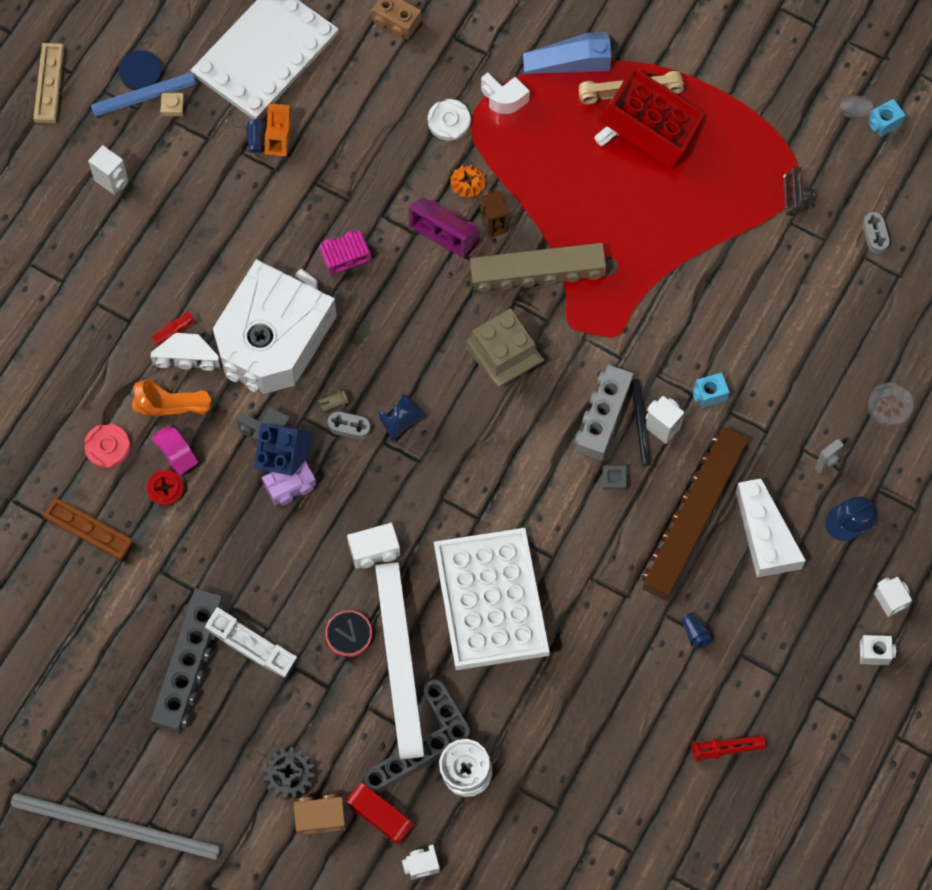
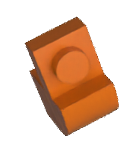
[265,104,291,156]

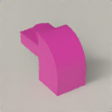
[151,426,198,476]

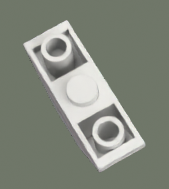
[150,333,221,371]

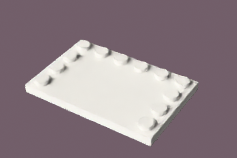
[190,0,339,120]
[434,528,549,670]

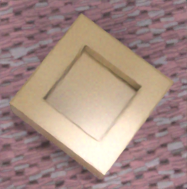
[160,93,184,116]

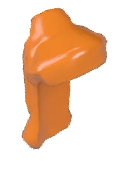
[132,379,211,416]

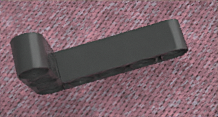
[365,680,469,794]

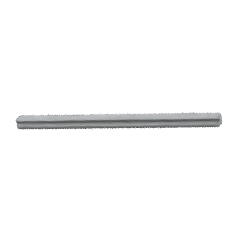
[11,793,220,860]

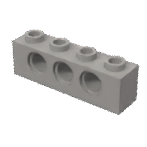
[574,365,634,461]

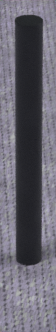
[631,379,651,466]

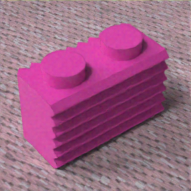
[320,231,371,275]

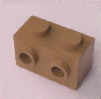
[371,0,422,40]
[294,794,346,836]

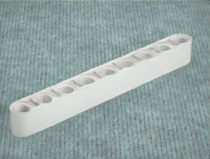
[375,562,424,760]

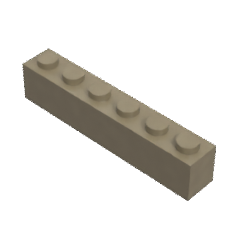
[470,243,606,292]

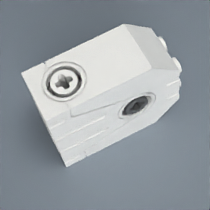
[213,259,337,394]

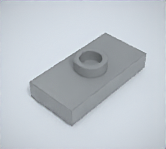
[815,439,844,474]

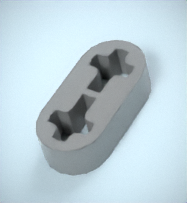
[863,212,889,254]
[328,412,370,439]

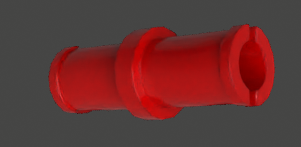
[151,311,196,346]

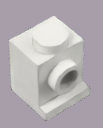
[402,845,440,880]

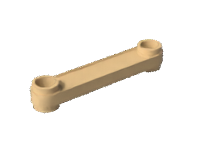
[578,71,684,105]

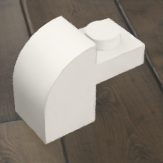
[481,73,530,114]

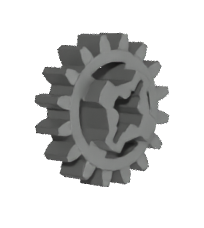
[262,747,315,800]

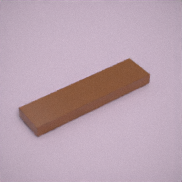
[43,497,134,561]

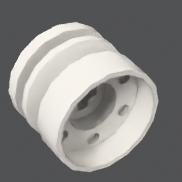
[439,739,492,797]

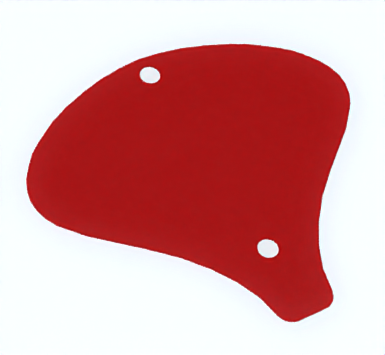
[471,60,800,338]

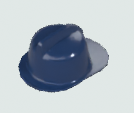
[825,497,877,541]

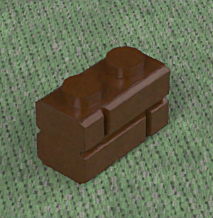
[480,191,509,238]

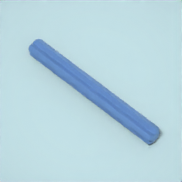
[91,73,195,116]

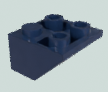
[254,423,313,476]

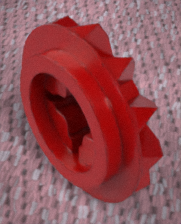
[147,470,183,506]

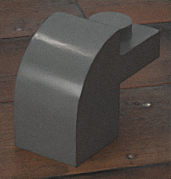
[236,407,291,446]

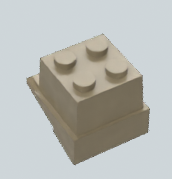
[466,308,544,388]

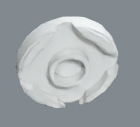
[428,99,471,141]

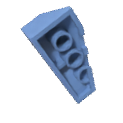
[523,32,611,74]

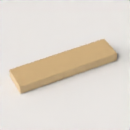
[34,43,65,124]

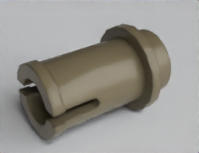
[318,390,349,413]

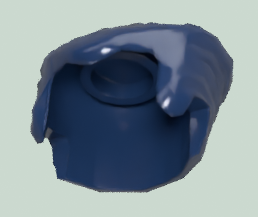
[379,394,426,442]

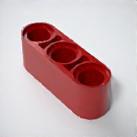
[345,783,414,845]

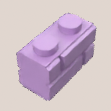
[262,461,316,506]

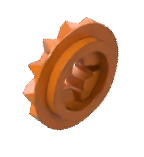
[451,165,485,198]

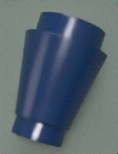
[245,119,267,153]
[681,613,712,649]

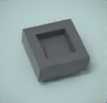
[603,466,626,490]

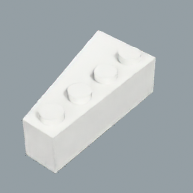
[736,479,805,578]

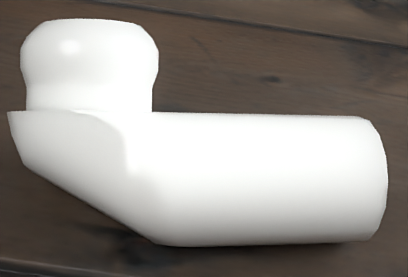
[295,269,318,290]

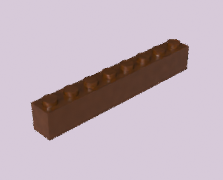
[641,427,748,601]

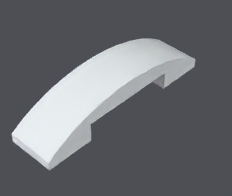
[204,607,297,677]

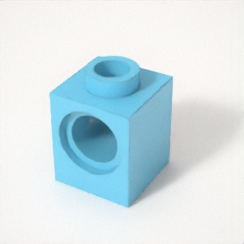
[869,99,906,137]
[692,373,729,408]

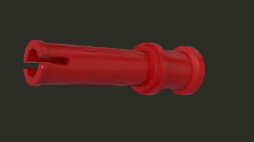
[691,735,766,763]

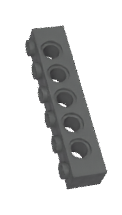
[151,589,226,734]

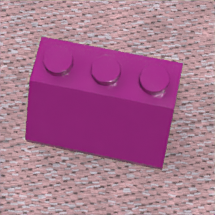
[408,197,479,259]

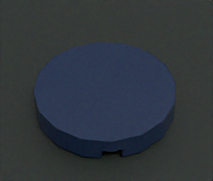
[118,50,162,91]

